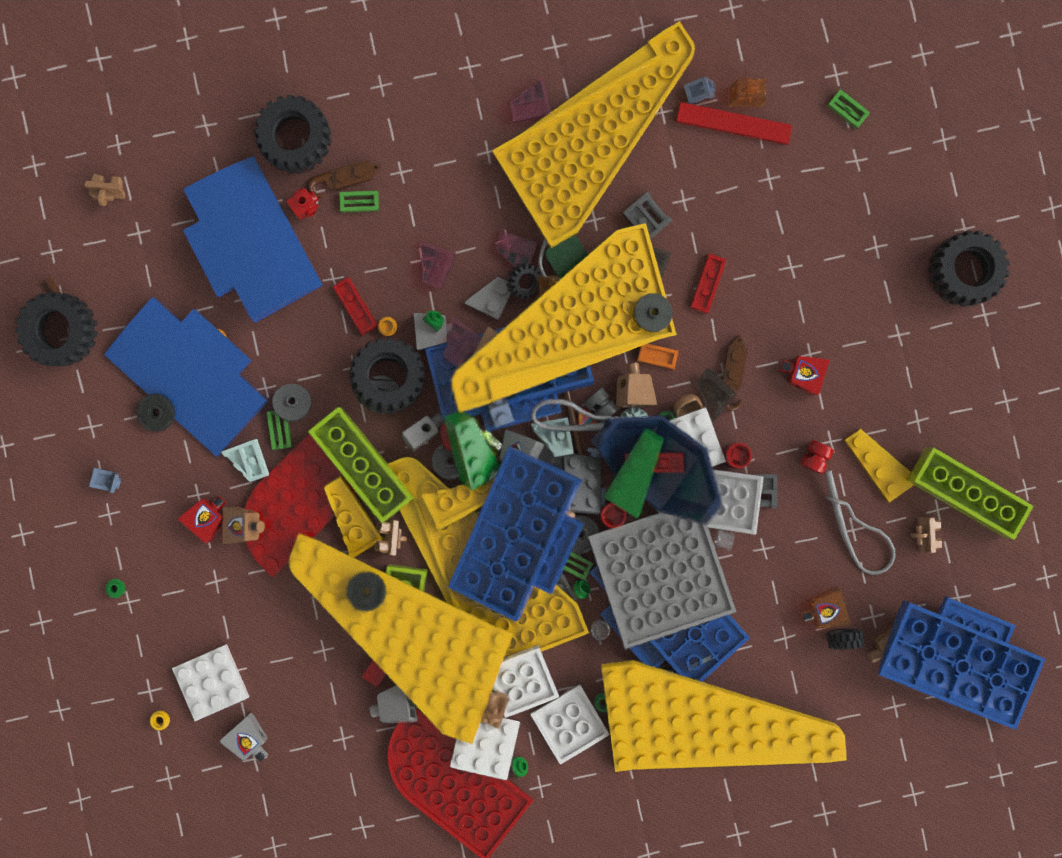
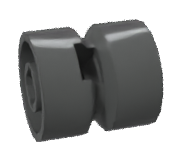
[584,387,619,423]

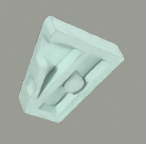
[531,417,574,457]
[222,439,269,482]

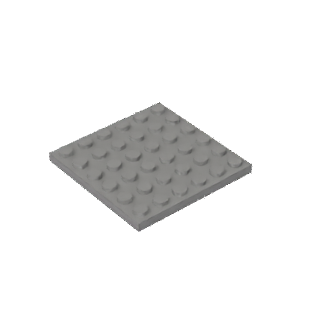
[588,513,736,649]

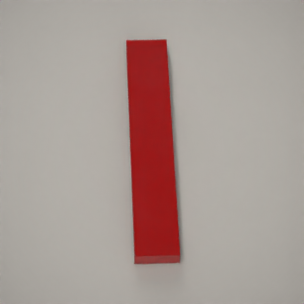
[676,102,792,145]

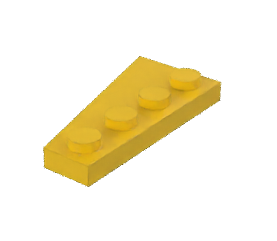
[844,429,914,503]
[324,476,383,558]
[421,478,495,530]

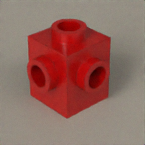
[286,188,319,220]

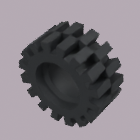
[506,263,544,300]
[827,628,864,650]

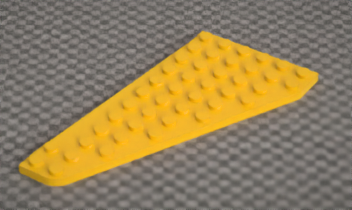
[492,21,695,248]
[451,223,677,412]
[388,457,589,658]
[289,534,513,744]
[601,660,847,772]

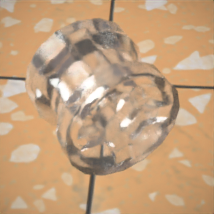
[714,529,734,551]
[590,619,610,640]

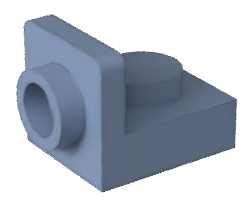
[684,77,716,104]

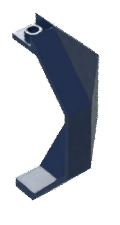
[592,416,723,525]

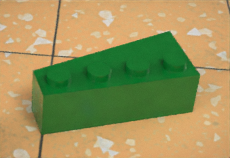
[444,411,500,490]
[604,428,664,518]

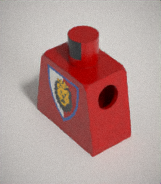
[780,356,830,396]
[178,495,227,543]

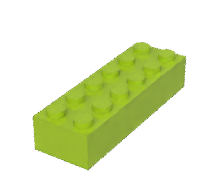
[308,407,415,523]
[907,447,1033,540]

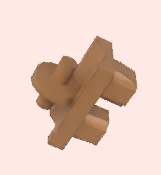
[84,174,125,206]
[911,517,942,553]
[375,520,407,556]
[480,690,510,729]

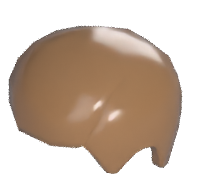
[674,394,703,417]

